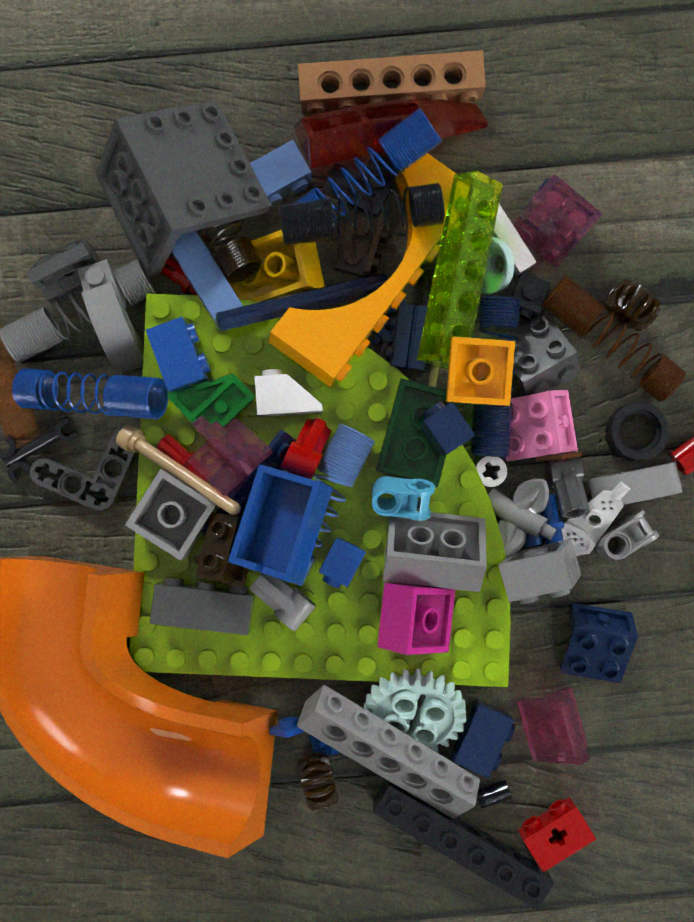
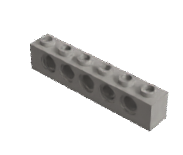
[297,685,480,819]

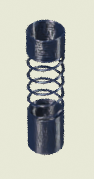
[470,296,521,457]

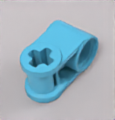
[372,476,435,521]

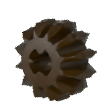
[605,279,661,331]
[298,754,338,811]

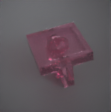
[517,687,589,765]

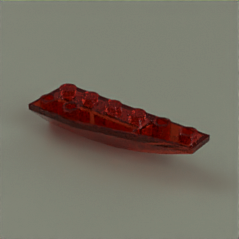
[294,99,488,169]

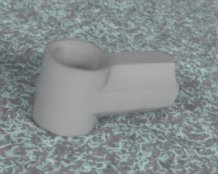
[249,573,316,631]

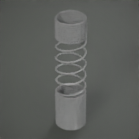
[0,259,156,364]

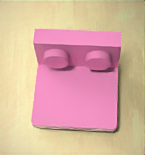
[505,390,578,461]

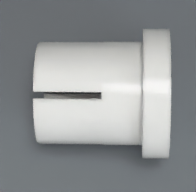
[476,456,507,487]

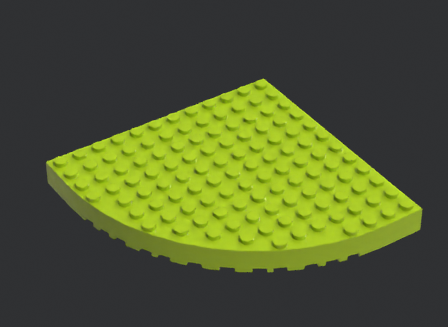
[129,293,511,687]

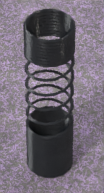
[279,182,445,246]

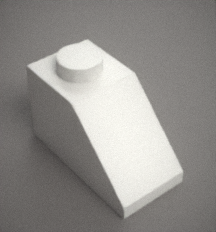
[255,369,323,417]

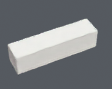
[477,198,536,276]

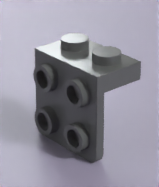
[496,314,580,396]

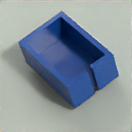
[228,464,333,584]

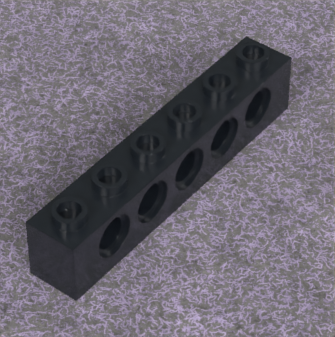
[373,779,554,910]

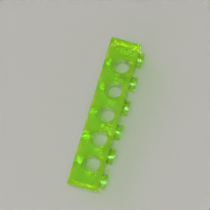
[417,171,503,369]

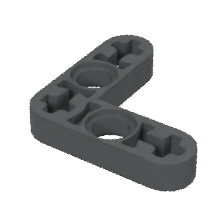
[30,427,138,511]

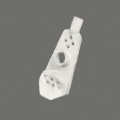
[561,481,631,556]

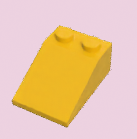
[228,230,325,302]

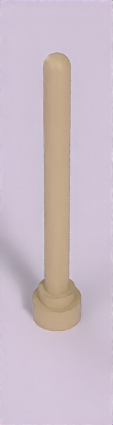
[116,424,241,515]

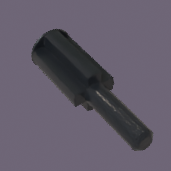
[475,780,512,809]

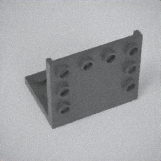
[96,100,272,279]

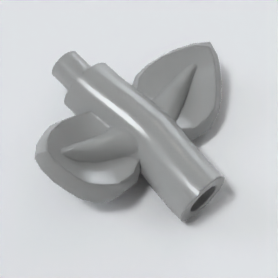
[488,479,557,558]

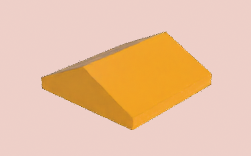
[446,336,515,406]

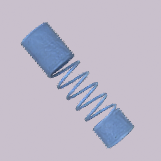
[294,424,375,586]

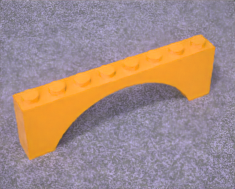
[268,153,477,387]

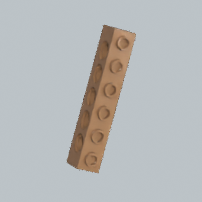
[298,50,486,115]

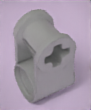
[595,508,659,560]

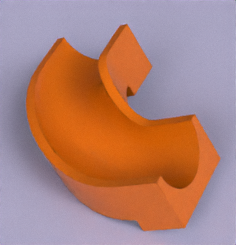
[0,556,278,858]

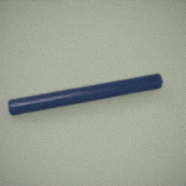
[215,273,388,331]

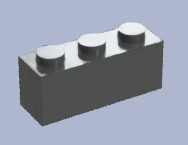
[150,577,255,635]

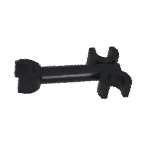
[0,416,78,483]

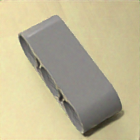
[588,462,683,509]

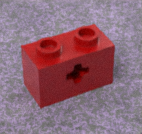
[518,797,596,873]

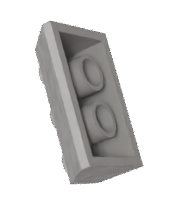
[383,512,487,592]

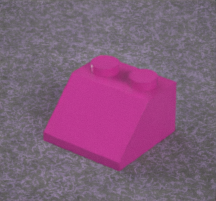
[377,582,455,655]

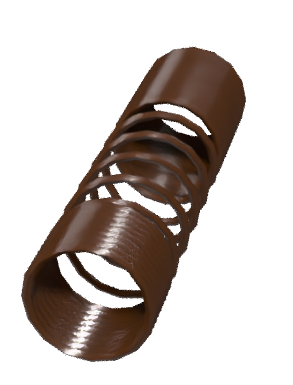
[541,275,686,402]

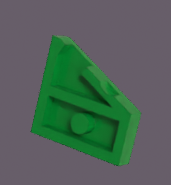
[166,373,256,441]

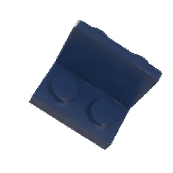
[560,603,638,683]

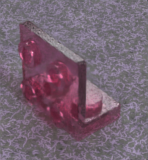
[513,174,602,267]

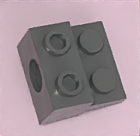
[26,239,101,306]

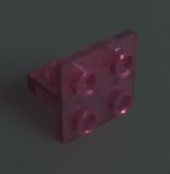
[188,416,272,496]

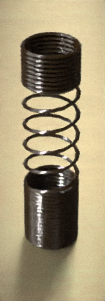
[202,223,262,283]

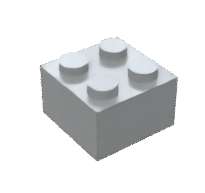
[125,469,219,561]
[499,539,581,604]

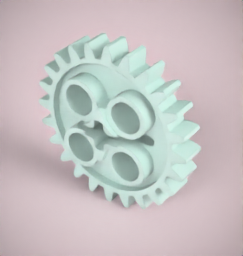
[364,669,466,752]

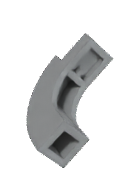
[77,259,144,374]

